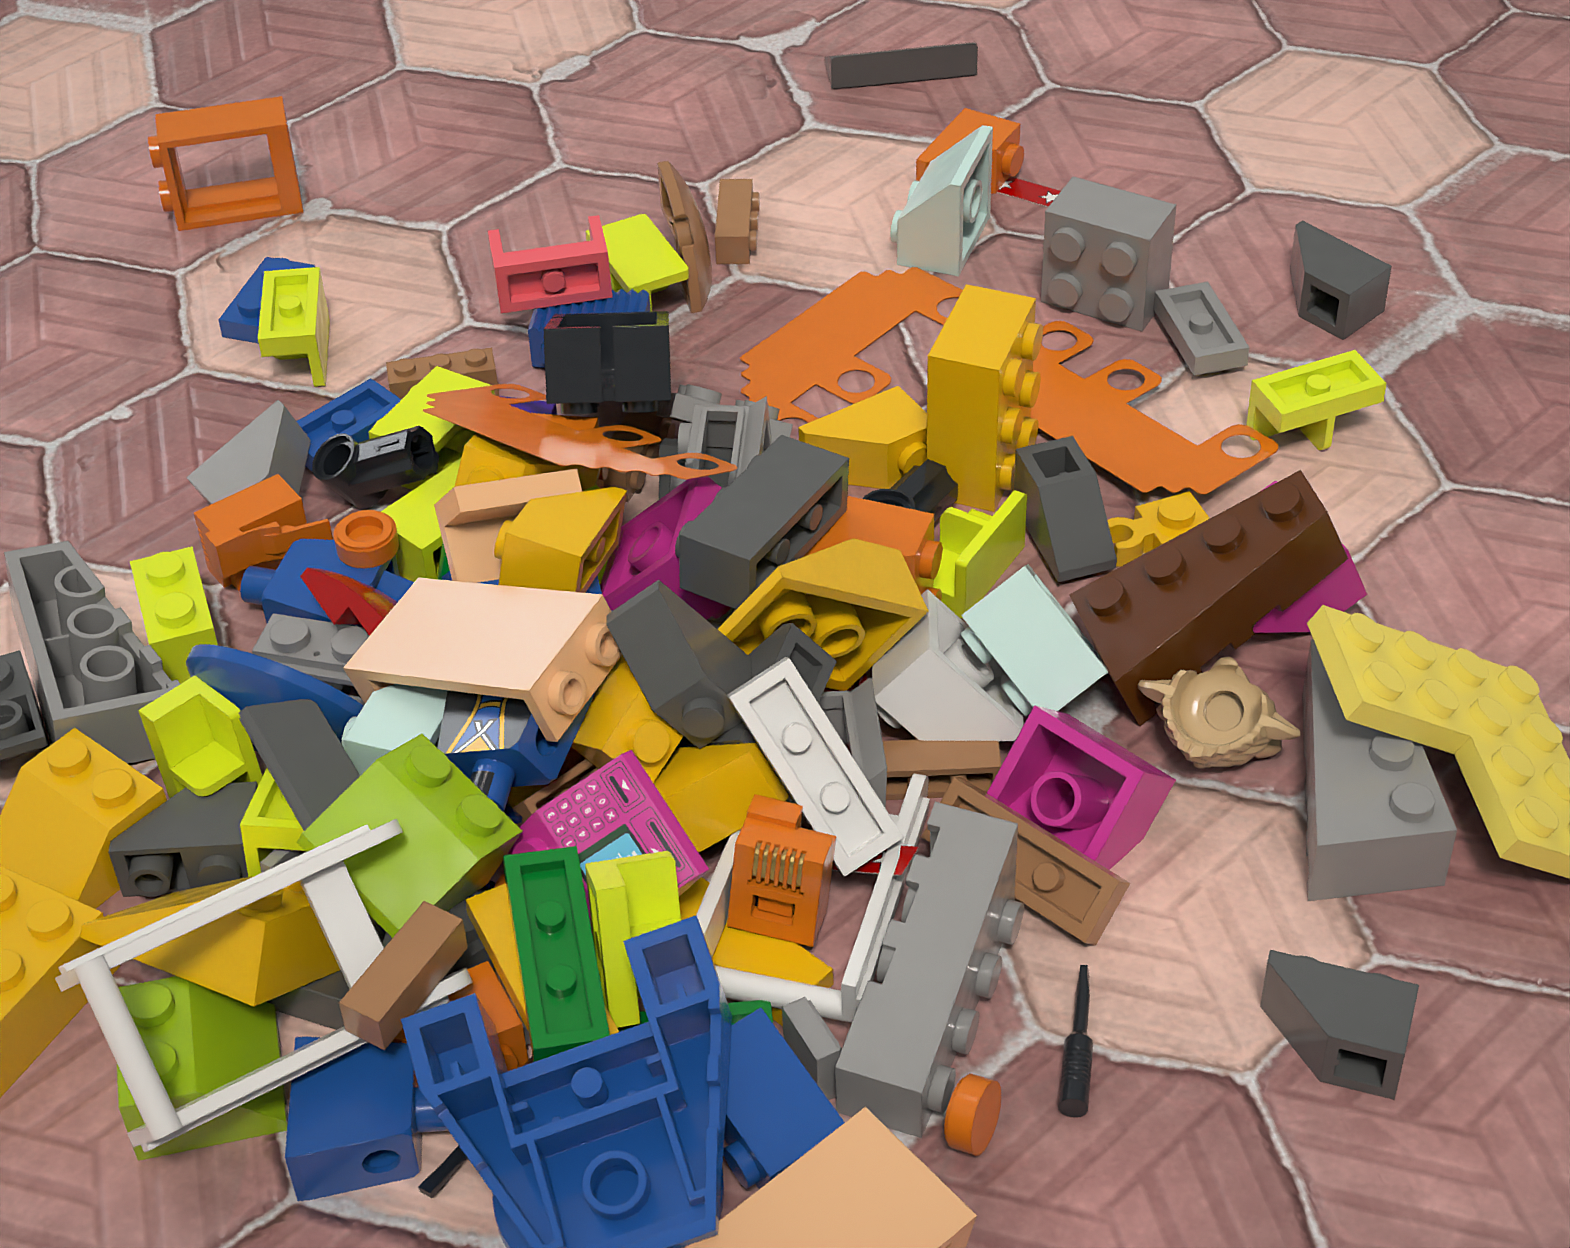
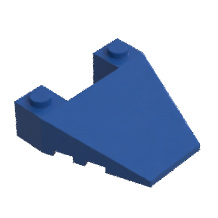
[401,915,732,1248]

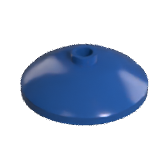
[186,644,364,753]

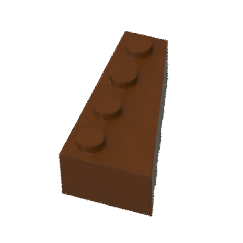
[1069,470,1348,726]

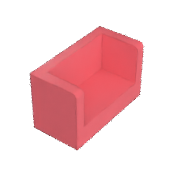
[488,215,613,313]

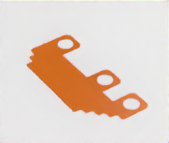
[740,267,963,423]
[1030,321,1278,494]
[423,384,737,480]

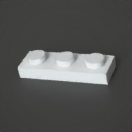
[726,657,904,877]

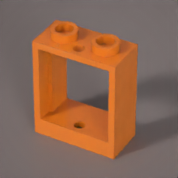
[148,96,303,231]

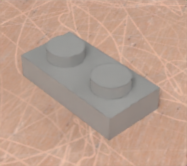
[1154,281,1250,375]

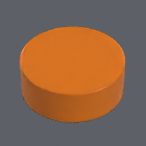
[333,510,399,568]
[944,1074,1001,1156]

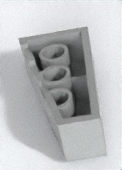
[4,541,180,764]
[1302,639,1457,901]

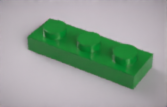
[503,846,610,1062]

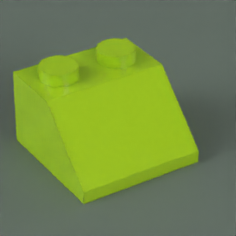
[297,733,522,938]
[117,976,288,1161]

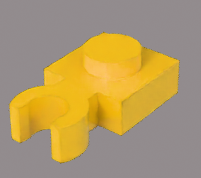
[1108,491,1210,567]

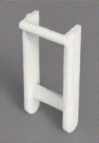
[696,773,930,1023]
[55,819,473,1152]

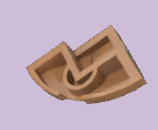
[657,161,712,313]

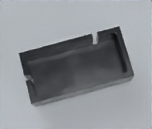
[543,311,671,414]

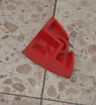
[300,567,398,636]

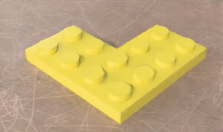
[1307,605,1570,879]

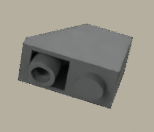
[1290,220,1392,340]
[1014,436,1117,582]
[0,650,50,762]
[108,781,258,897]
[1260,950,1419,1100]

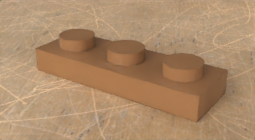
[921,777,1130,945]

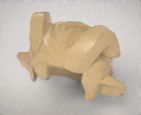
[1138,657,1300,768]

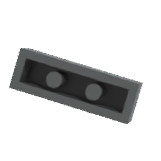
[675,435,849,609]

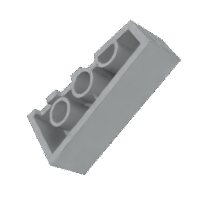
[835,802,1024,1138]

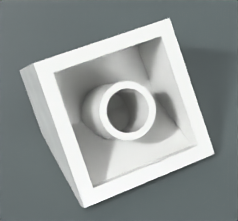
[872,589,1024,741]

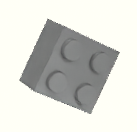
[1041,176,1176,332]

